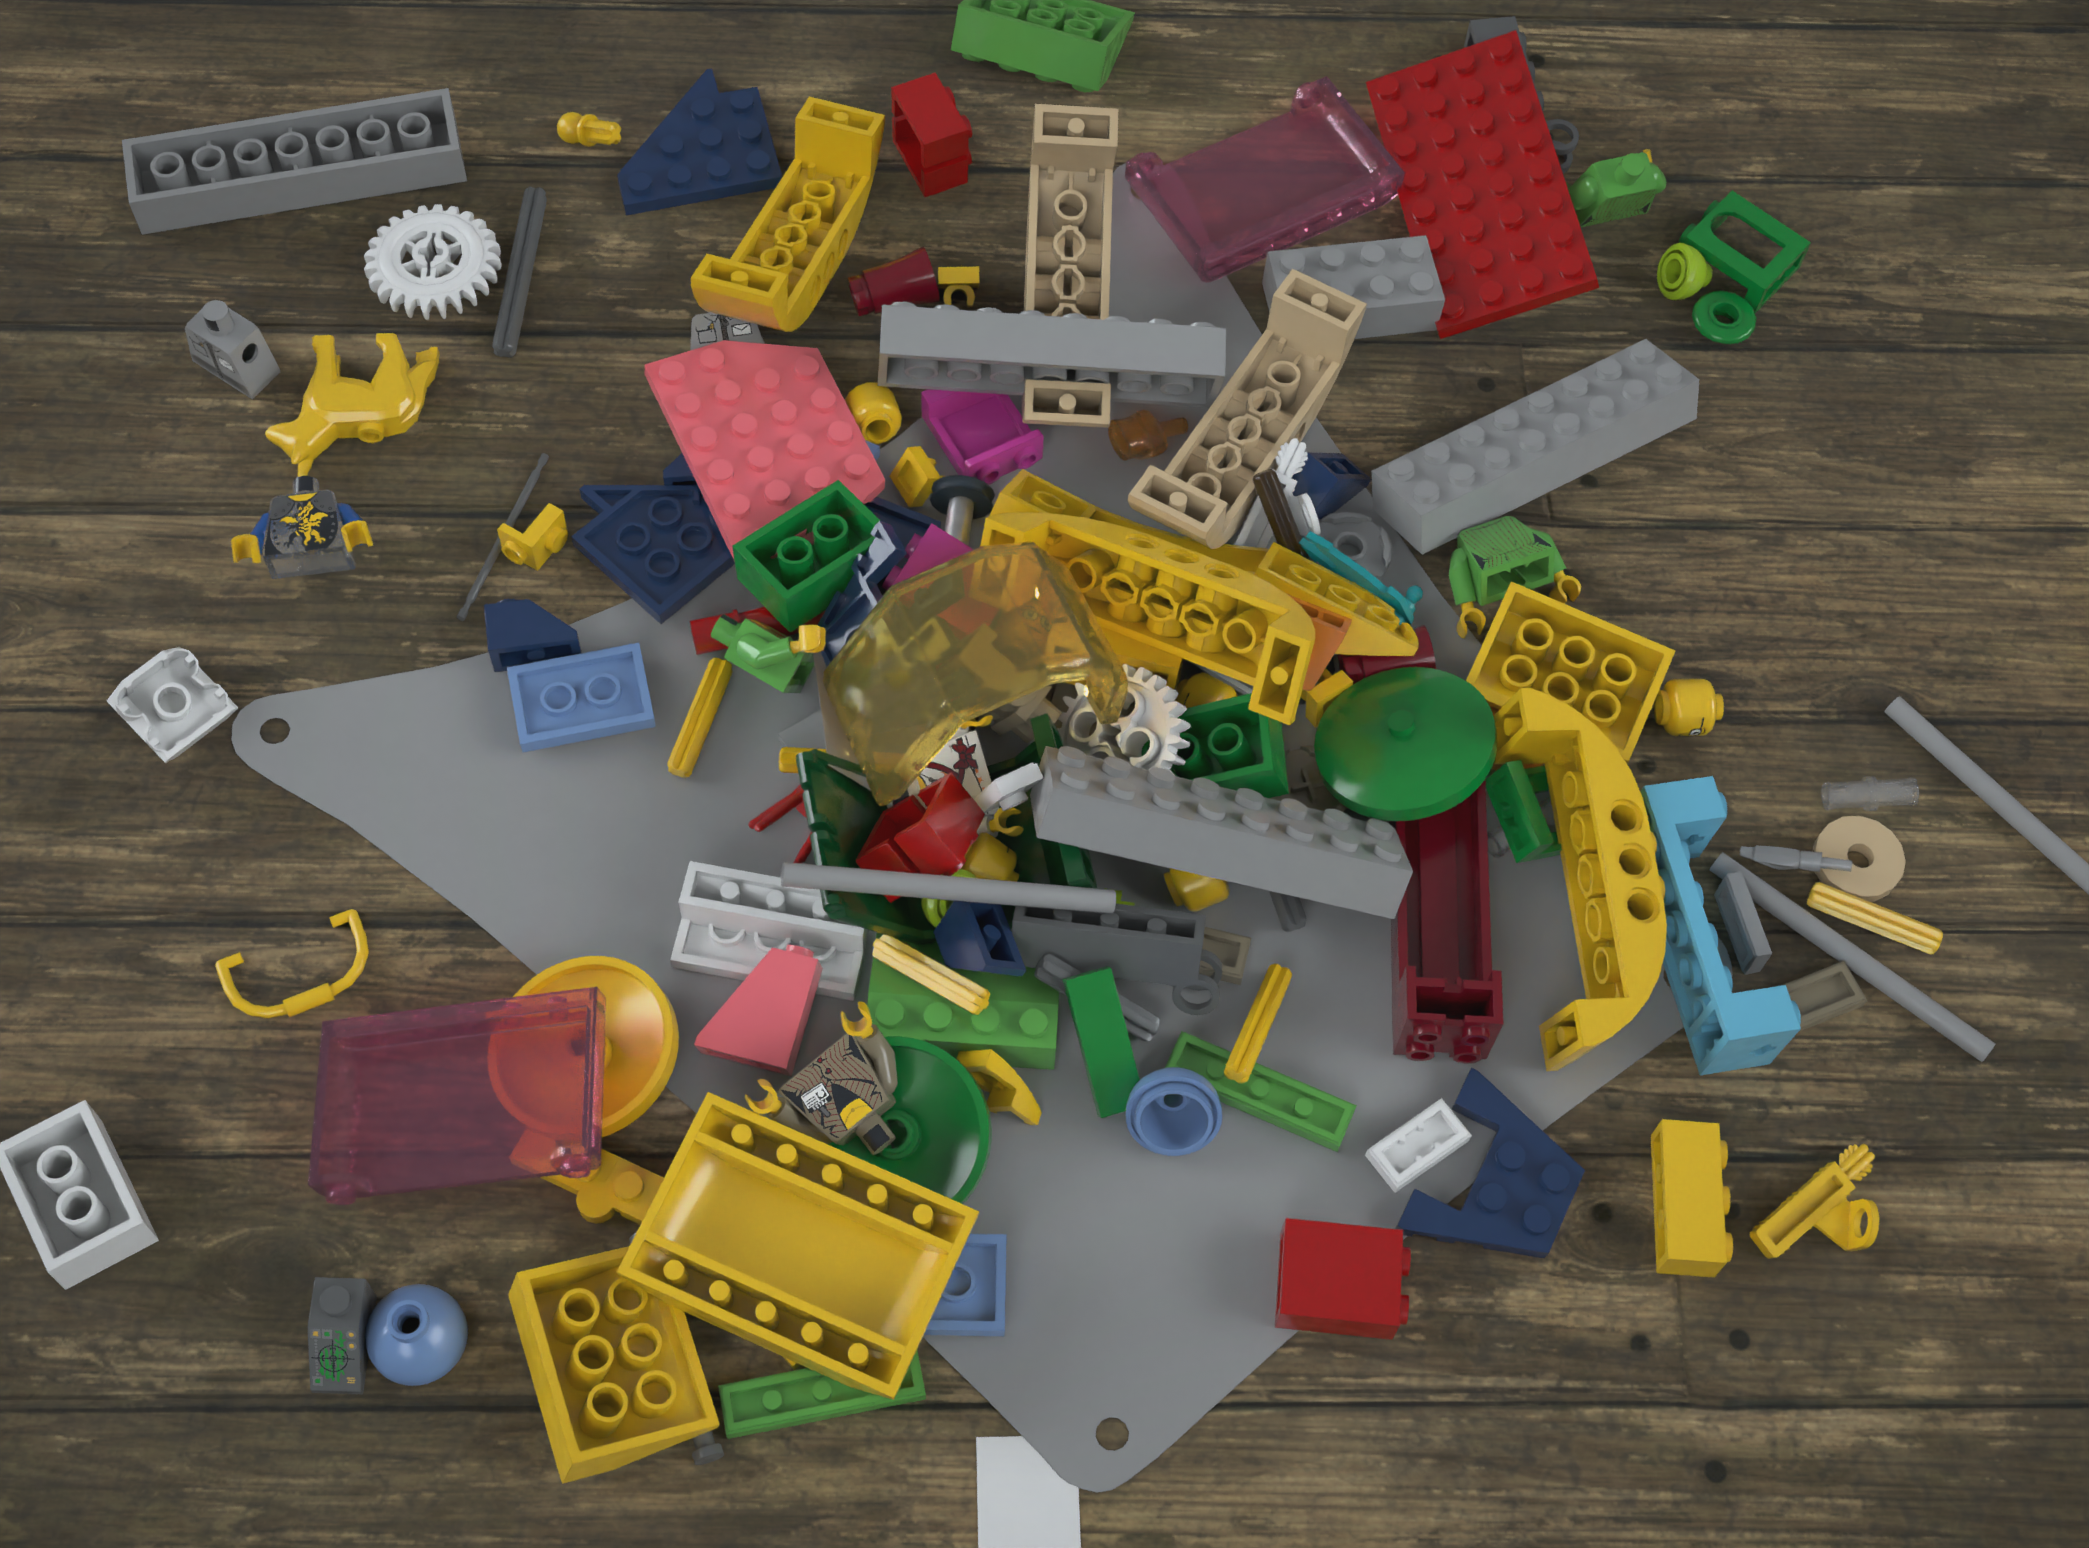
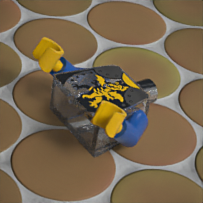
[231,476,373,579]

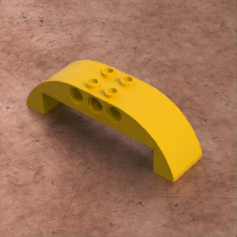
[691,96,885,332]
[970,512,1315,726]
[1494,688,1667,1071]

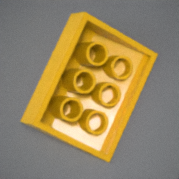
[1466,581,1675,764]
[508,1246,720,1484]

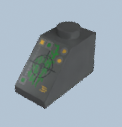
[307,1277,377,1394]

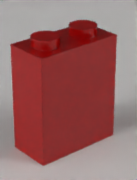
[1275,1218,1411,1340]

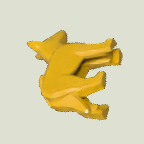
[265,333,440,477]

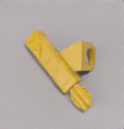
[1749,1144,1879,1259]

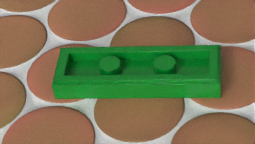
[1063,966,1140,1118]

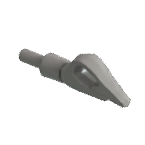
[1740,845,1852,872]

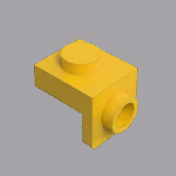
[497,503,568,571]

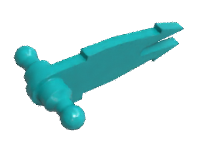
[1299,531,1423,625]

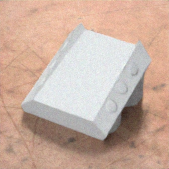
[107,647,238,763]

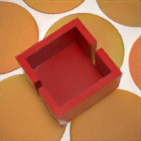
[891,72,973,197]
[855,772,985,903]

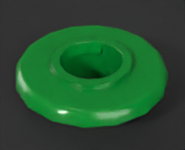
[1692,291,1756,344]

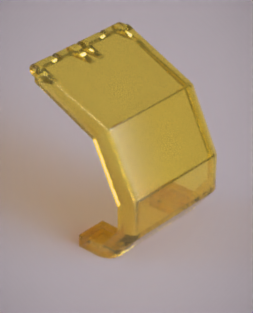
[822,541,1128,806]

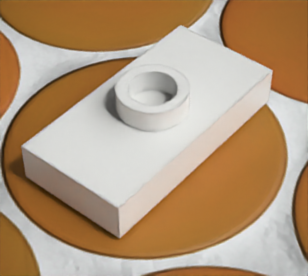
[975,762,1044,813]
[1365,1098,1472,1193]

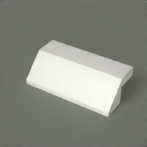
[670,861,868,1001]

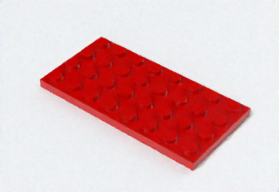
[1366,30,1599,339]

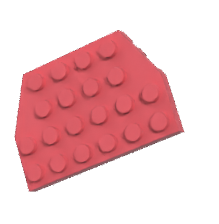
[644,340,885,562]

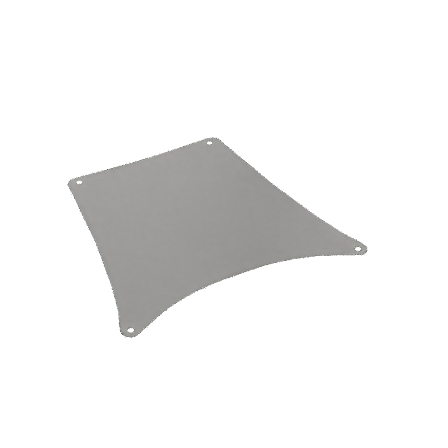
[231,160,1733,1493]

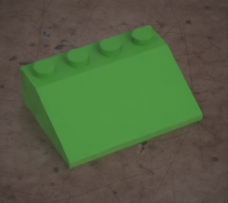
[951,0,1135,92]
[867,933,1059,1070]

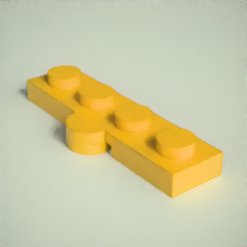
[511,1129,664,1225]

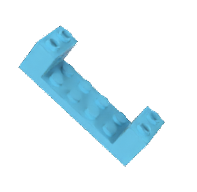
[1640,776,1801,1075]

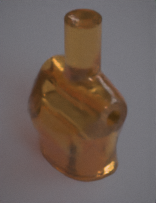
[1108,409,1188,461]

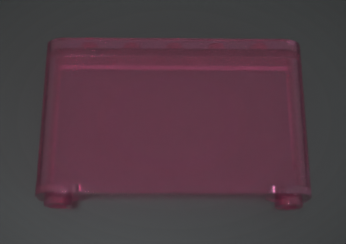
[1125,76,1405,283]
[308,987,607,1205]

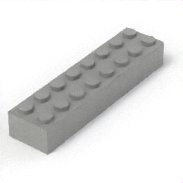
[122,88,467,235]
[878,302,1226,408]
[1371,339,1699,555]
[1030,746,1413,919]

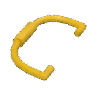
[215,909,369,1019]

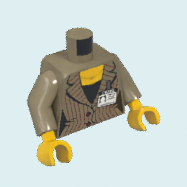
[745,1001,898,1155]

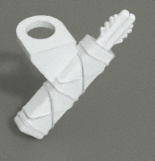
[1233,438,1321,548]

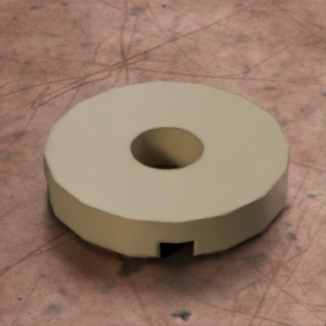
[1812,816,1906,902]

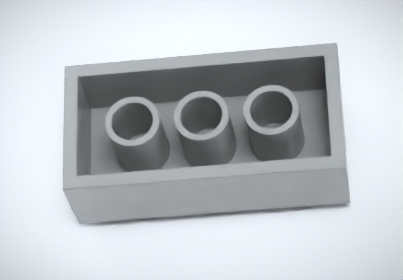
[1262,235,1445,339]

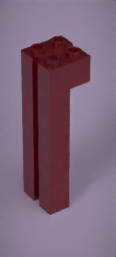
[1389,779,1504,1064]

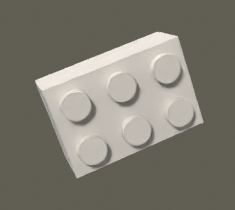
[0,1100,159,1290]

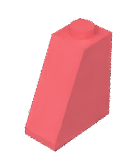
[694,944,823,1077]

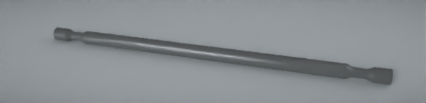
[457,453,549,621]

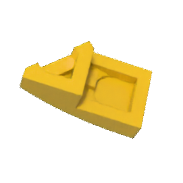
[957,1049,1042,1126]

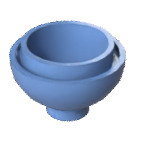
[1126,1067,1222,1156]
[365,1284,468,1386]

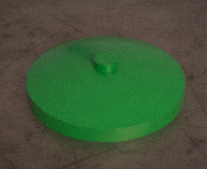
[1314,667,1498,821]
[828,1036,992,1204]

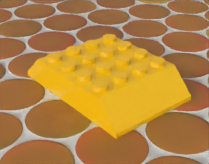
[617,1092,979,1400]

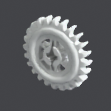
[364,204,501,320]

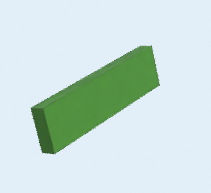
[1165,1031,1357,1152]
[718,1351,926,1439]

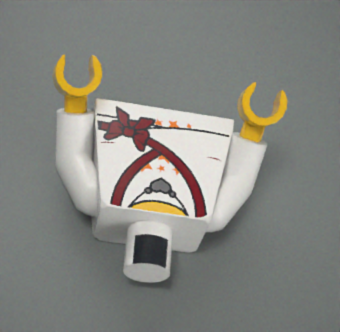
[884,699,1023,837]

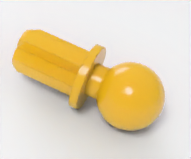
[557,112,621,147]

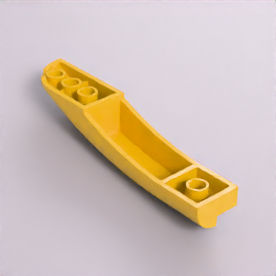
[990,469,1419,656]

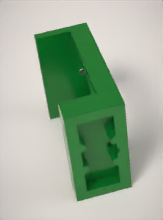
[1678,190,1811,313]
[1485,760,1562,863]

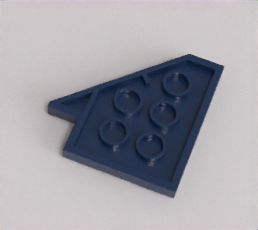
[617,69,782,216]
[571,485,735,624]

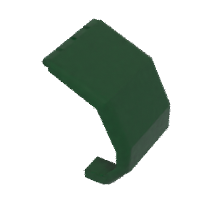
[796,713,1097,944]

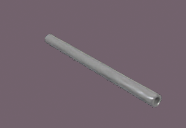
[1884,696,2089,895]
[1709,852,1996,1062]
[781,862,1116,914]

